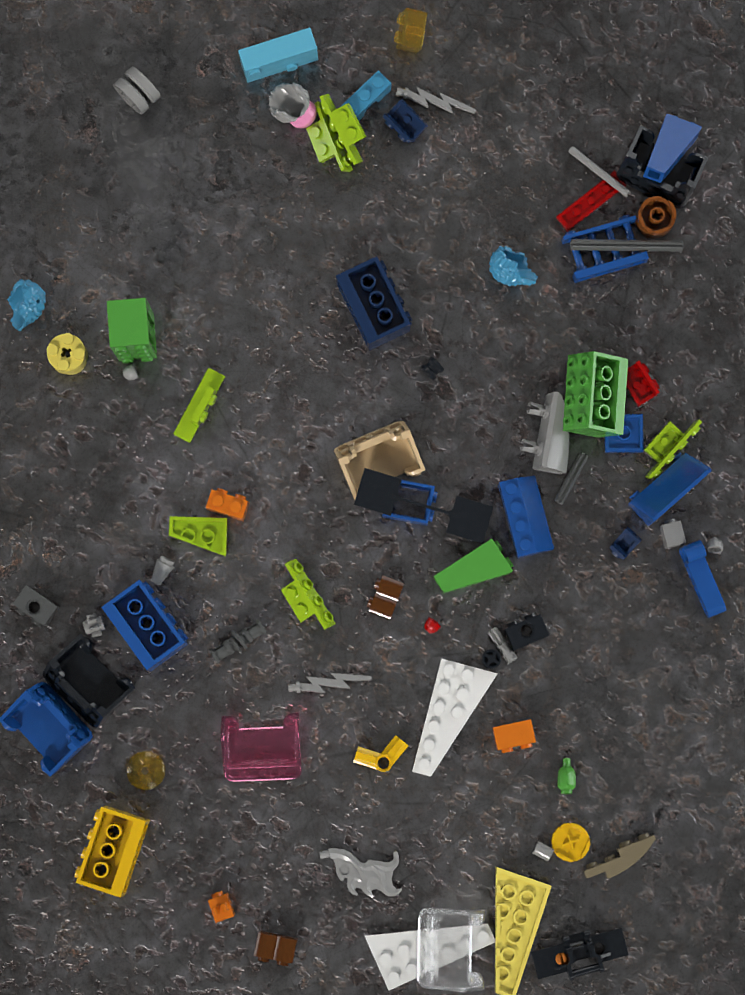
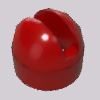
[424,617,441,634]

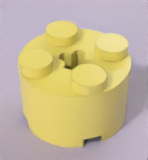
[47,333,88,375]

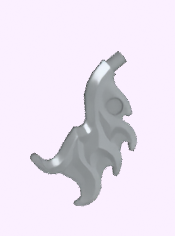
[319,848,402,897]

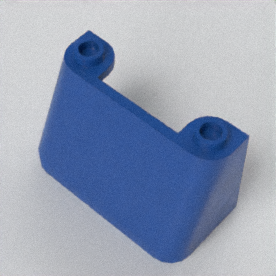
[0,682,93,777]

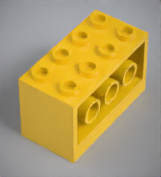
[74,806,150,898]

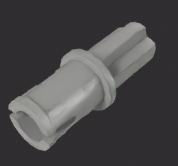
[488,627,518,664]

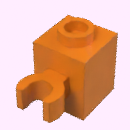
[208,891,235,923]

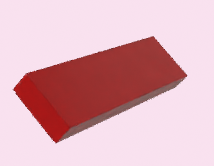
[556,170,627,232]

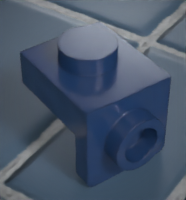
[609,527,642,560]

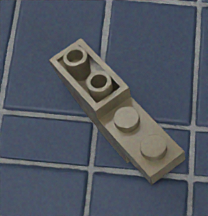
[582,833,656,879]

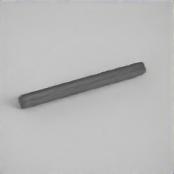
[570,239,684,252]

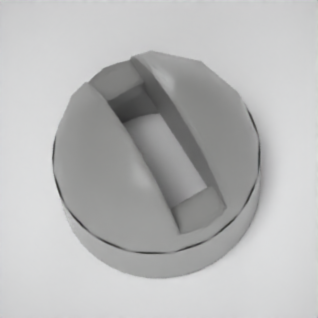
[123,364,139,381]
[707,537,723,554]

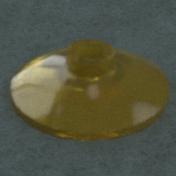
[126,751,165,790]

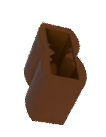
[366,575,404,620]
[254,931,298,966]

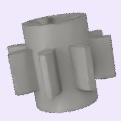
[83,613,106,638]

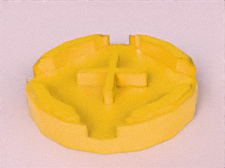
[551,822,590,862]

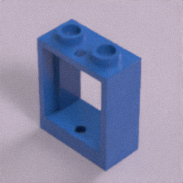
[382,480,438,526]

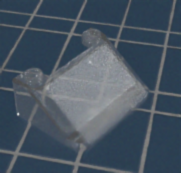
[417,908,485,992]

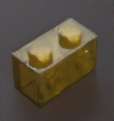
[394,8,428,53]

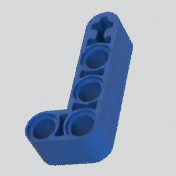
[679,540,726,618]

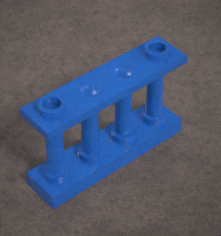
[561,215,649,283]

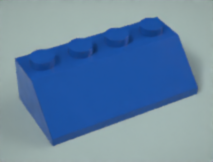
[498,476,554,559]

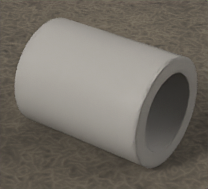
[532,841,554,861]

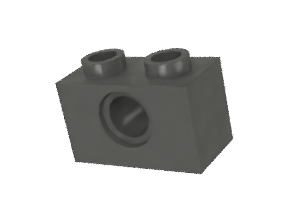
[13,585,60,627]

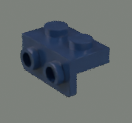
[383,99,428,143]

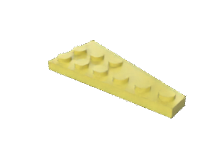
[495,866,552,995]

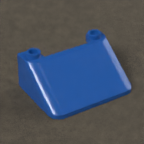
[628,452,712,527]

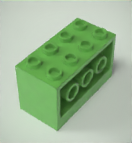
[107,298,157,364]
[563,351,628,438]

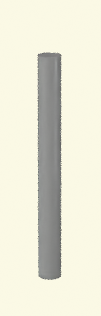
[568,146,631,197]

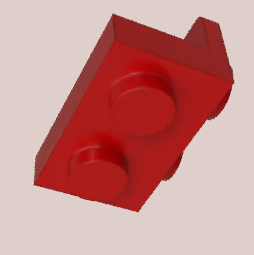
[626,361,660,407]

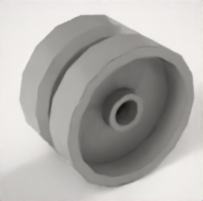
[113,66,161,115]

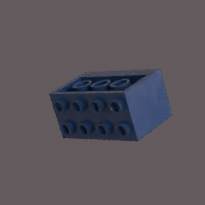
[336,256,412,351]

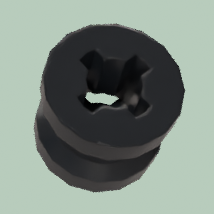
[420,357,444,381]
[481,649,501,669]

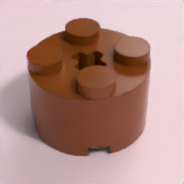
[636,196,676,239]

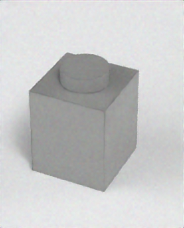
[660,519,686,549]

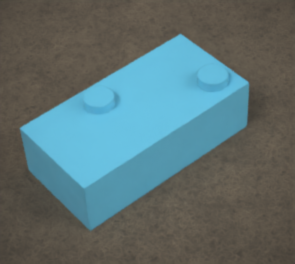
[238,27,318,83]

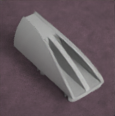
[520,392,569,474]

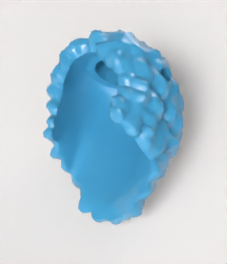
[489,246,538,286]
[7,279,46,331]

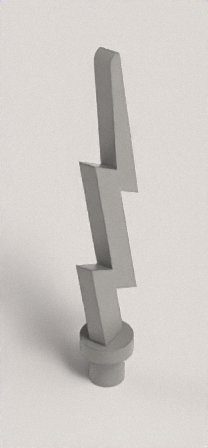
[396,87,476,114]
[288,673,372,693]

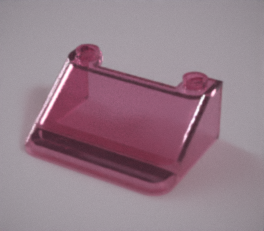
[220,713,302,782]

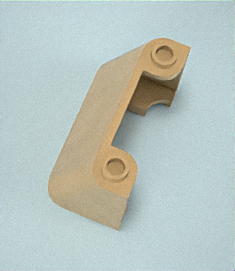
[334,421,425,500]

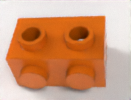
[206,488,250,522]
[492,719,536,753]

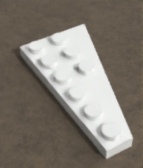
[412,659,498,777]
[365,923,495,990]

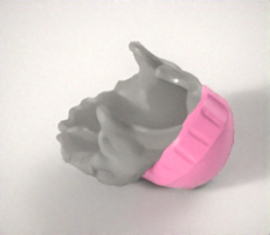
[269,82,317,129]

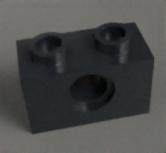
[504,612,550,651]

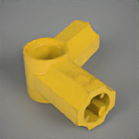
[353,735,408,772]

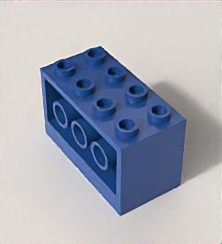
[101,580,188,672]

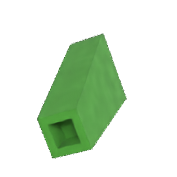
[433,539,514,594]

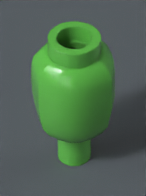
[557,758,576,794]

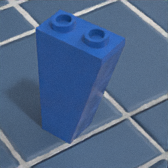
[643,114,702,183]

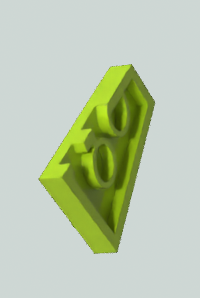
[169,516,228,557]

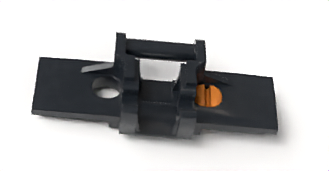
[531,928,629,981]

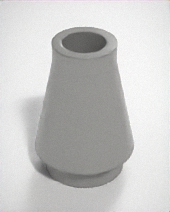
[150,555,175,585]

